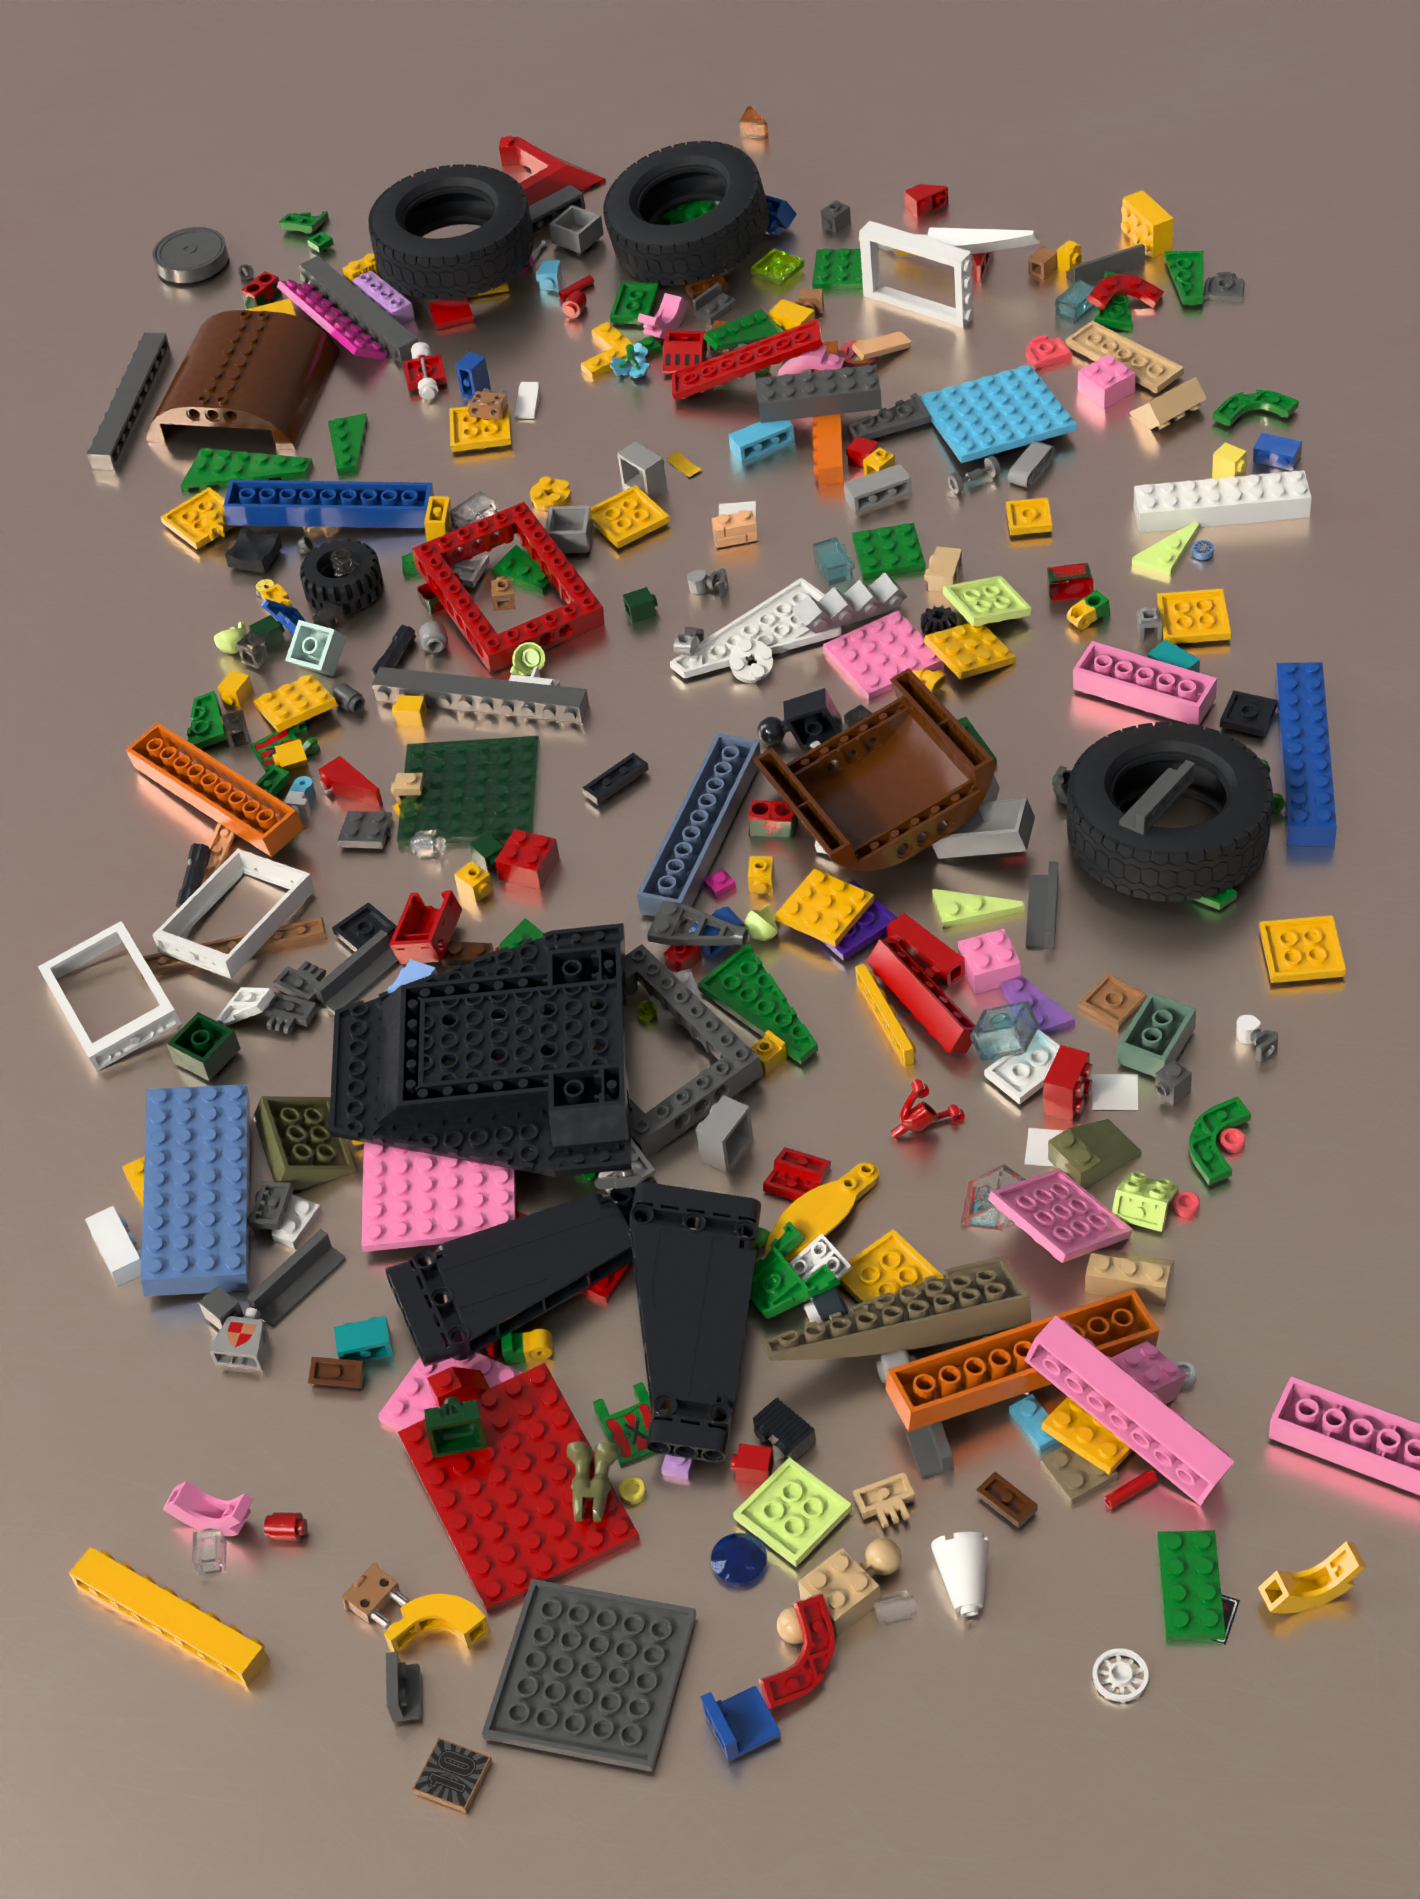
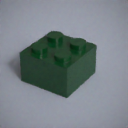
[167,1012,241,1081]

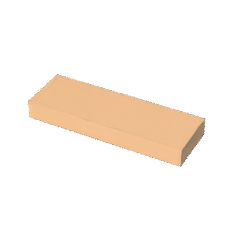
[852,331,912,360]

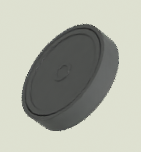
[153,227,229,283]

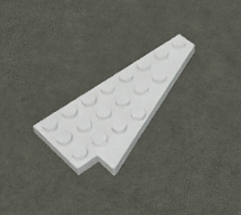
[670,578,842,679]

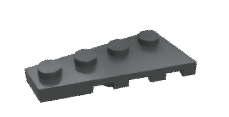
[848,393,931,440]

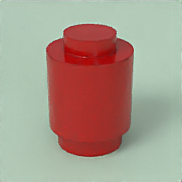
[562,291,587,318]
[264,1512,307,1541]

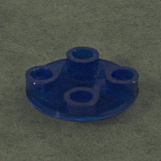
[711,1533,768,1587]

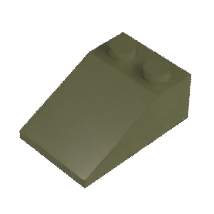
[1048,1119,1141,1189]

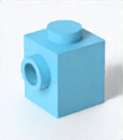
[536,260,562,290]

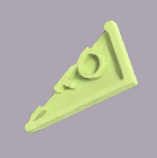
[1132,522,1199,576]
[932,889,1024,929]

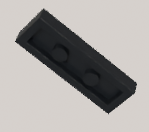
[582,753,649,805]

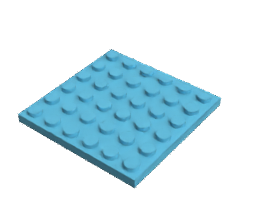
[919,365,1077,463]

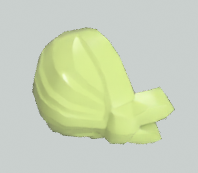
[213,622,246,654]
[510,642,545,676]
[745,904,779,942]

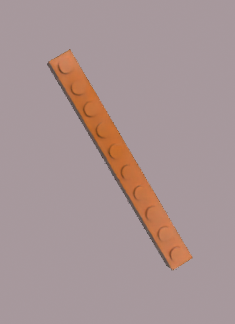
[811,340,844,485]

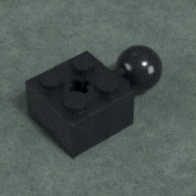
[757,688,843,750]

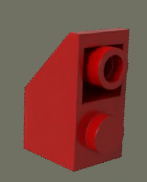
[904,184,949,217]

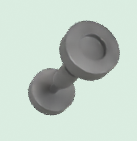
[947,456,1001,494]

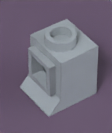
[1136,607,1162,642]

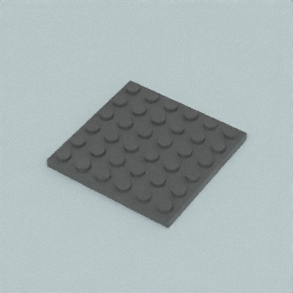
[482,1579,696,1772]

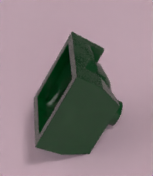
[424,1397,488,1458]

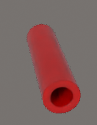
[558,275,594,300]
[1104,1469,1158,1509]

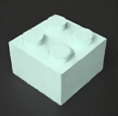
[285,620,347,677]

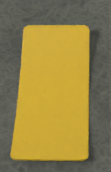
[666,451,702,477]

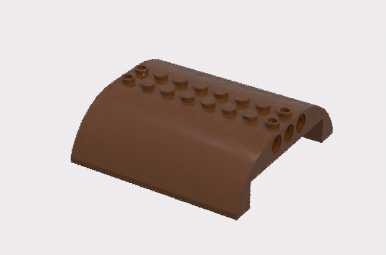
[146,310,339,450]
[753,668,995,871]

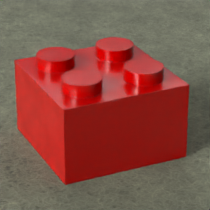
[495,829,560,890]
[1043,1045,1093,1122]

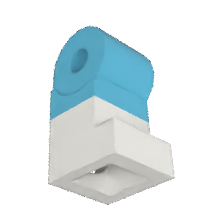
[284,776,316,819]

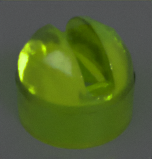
[637,1001,657,1022]

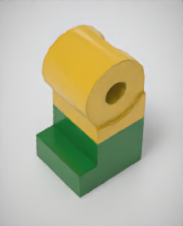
[1067,590,1111,630]
[501,1329,553,1365]

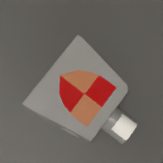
[209,1308,268,1370]

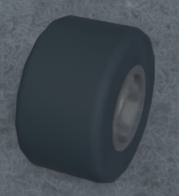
[812,1287,850,1322]

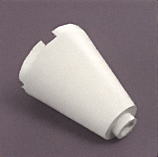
[931,1532,989,1616]

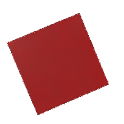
[429,295,474,329]

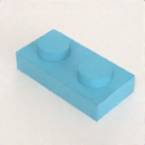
[1009,1394,1059,1452]

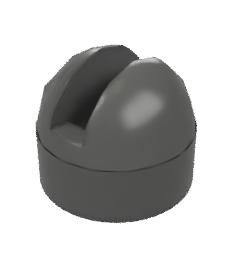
[238,264,254,280]
[296,536,314,555]

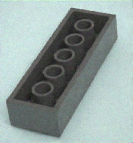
[756,365,882,423]

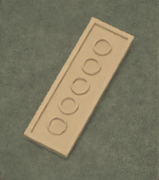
[1066,321,1184,393]

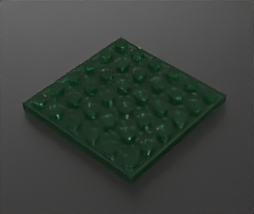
[397,736,540,846]

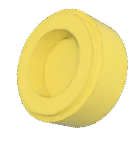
[618,1476,647,1505]

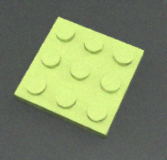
[943,576,1032,626]
[733,1457,852,1567]

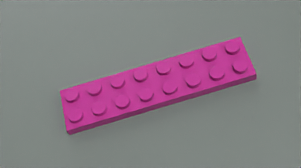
[277,280,387,360]

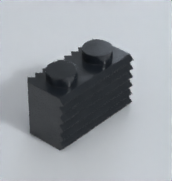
[753,1398,816,1461]

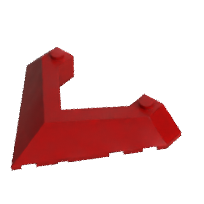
[499,136,606,206]

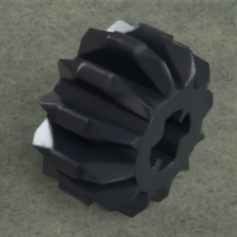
[920,605,957,635]

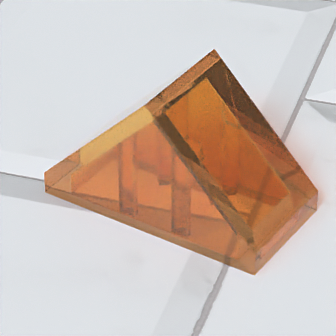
[739,106,768,139]

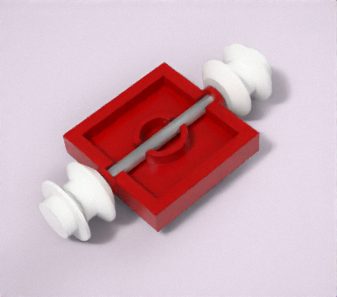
[403,342,447,400]

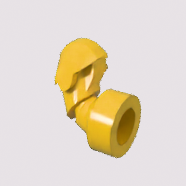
[912,668,947,693]

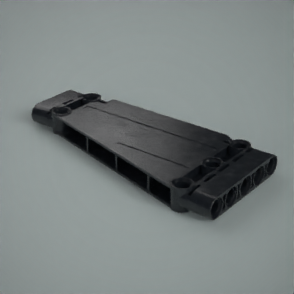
[385,1180,658,1367]
[629,1182,761,1462]

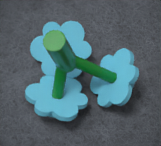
[610,342,650,378]

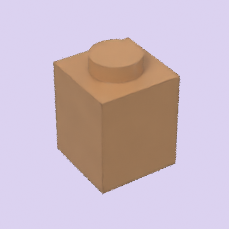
[1028,246,1057,279]

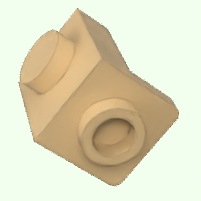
[391,773,424,803]

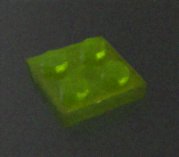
[751,248,804,286]

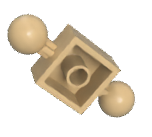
[777,1538,901,1644]

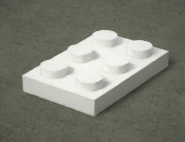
[984,1029,1060,1104]

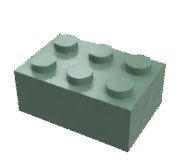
[1118,992,1196,1077]

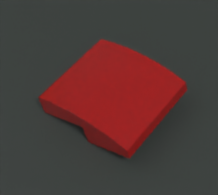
[763,1147,831,1201]

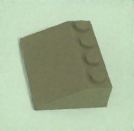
[253,1096,356,1190]

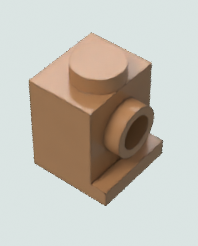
[795,289,824,317]
[491,576,515,611]

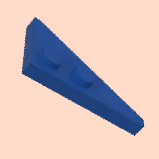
[261,599,306,635]

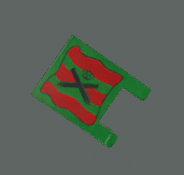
[250,721,320,772]
[593,1382,653,1467]

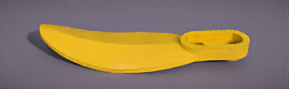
[765,1162,879,1263]

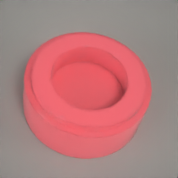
[1219,1128,1246,1154]
[1173,1191,1200,1218]

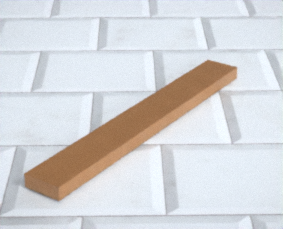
[141,917,327,979]

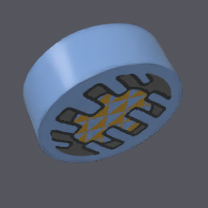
[1192,540,1214,560]

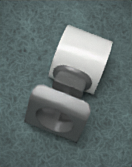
[1236,1015,1278,1062]

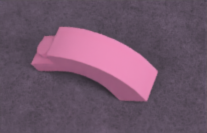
[637,293,689,339]
[777,345,845,376]
[163,1481,253,1536]

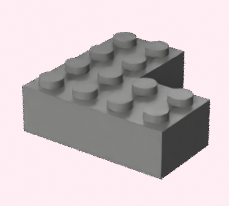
[932,775,1035,859]

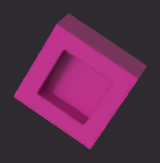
[703,868,736,898]

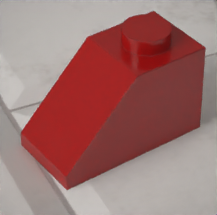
[427,1367,490,1407]

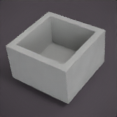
[549,205,604,254]
[617,441,667,500]
[545,506,593,553]
[696,1095,753,1173]

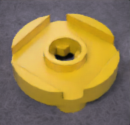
[530,476,571,511]

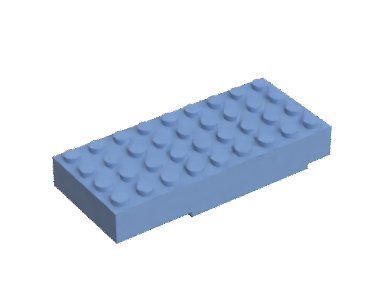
[141,1084,250,1296]

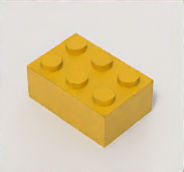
[1121,190,1173,258]

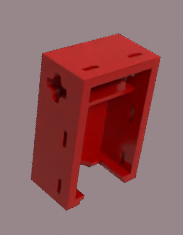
[389,890,463,964]

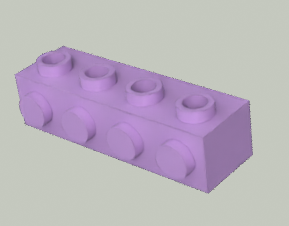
[352,271,415,325]

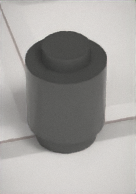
[333,684,365,713]

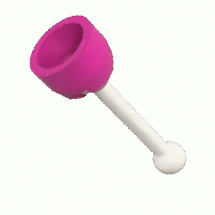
[521,240,547,270]

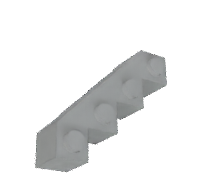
[793,572,908,634]

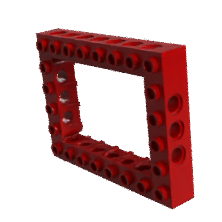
[412,502,605,674]

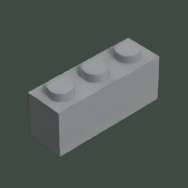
[844,464,912,514]

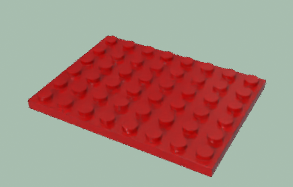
[398,1363,640,1614]

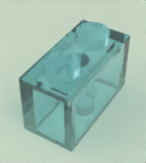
[1055,280,1095,324]
[813,537,855,586]

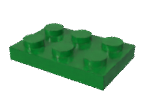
[609,282,659,325]

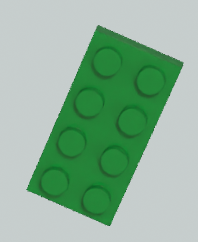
[1157,1530,1225,1641]

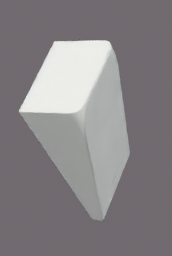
[515,382,541,419]

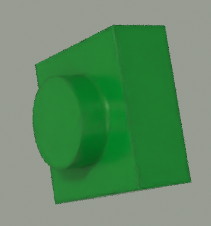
[307,231,334,253]
[635,336,662,358]

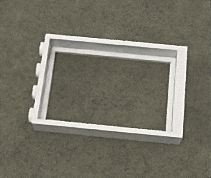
[859,221,974,328]
[153,849,315,979]
[38,921,182,1071]

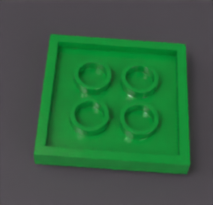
[812,248,863,290]
[852,523,926,580]

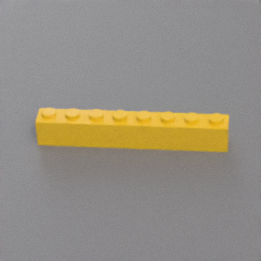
[69,1547,268,1688]

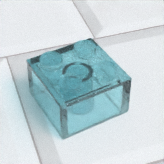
[970,1001,1039,1061]

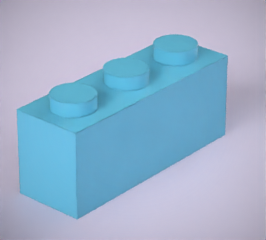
[729,420,795,463]

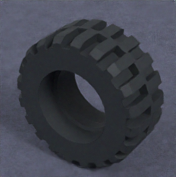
[300,539,383,615]

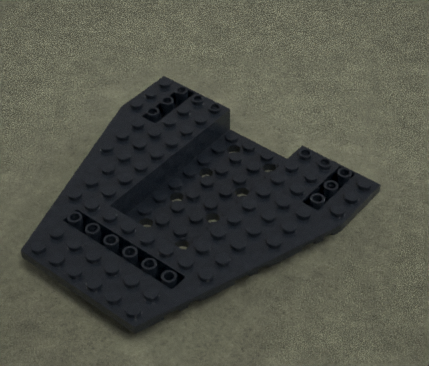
[329,923,632,1177]

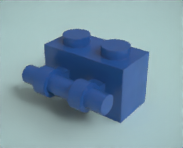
[765,195,797,236]

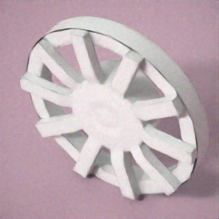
[1093,1648,1149,1703]

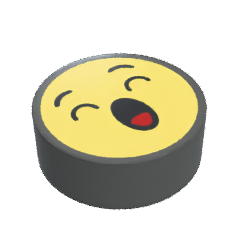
[255,579,275,597]

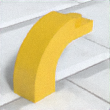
[1258,1541,1366,1614]
[384,1594,490,1653]

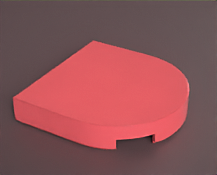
[1026,335,1072,370]

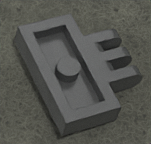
[273,961,326,1002]
[264,992,318,1034]
[594,1169,641,1189]

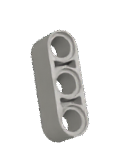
[1008,441,1055,489]

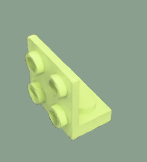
[1112,1172,1179,1232]

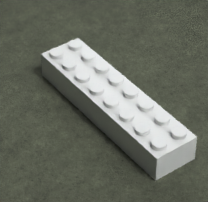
[1134,470,1311,533]

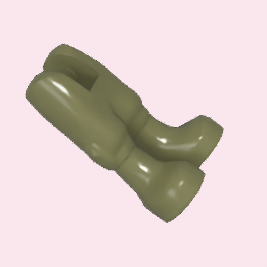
[567,1442,619,1522]

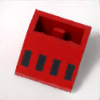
[663,330,708,374]

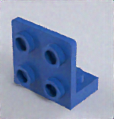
[700,1686,781,1761]

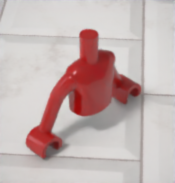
[891,1079,965,1139]

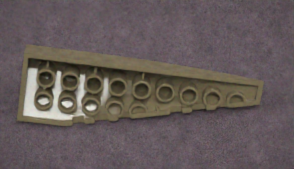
[762,1256,1031,1360]

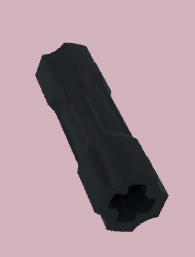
[372,625,417,677]
[175,843,212,908]

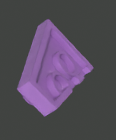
[1000,976,1075,1037]

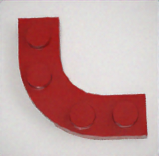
[1087,274,1164,310]
[758,1594,835,1709]

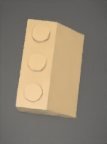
[1129,377,1207,429]
[1085,1248,1174,1307]

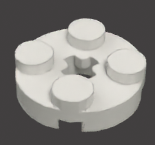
[729,639,773,683]

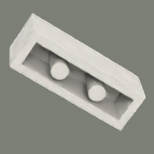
[85,1206,142,1286]

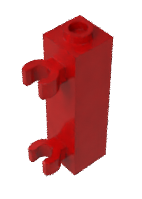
[885,913,965,988]

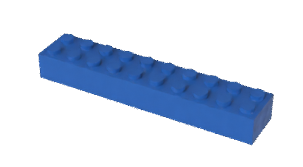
[223,480,434,529]
[1275,662,1337,847]

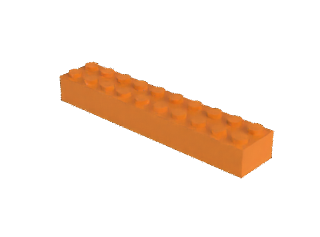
[125,723,305,857]
[885,1289,1160,1432]

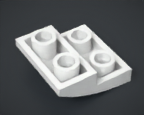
[789,1234,853,1301]

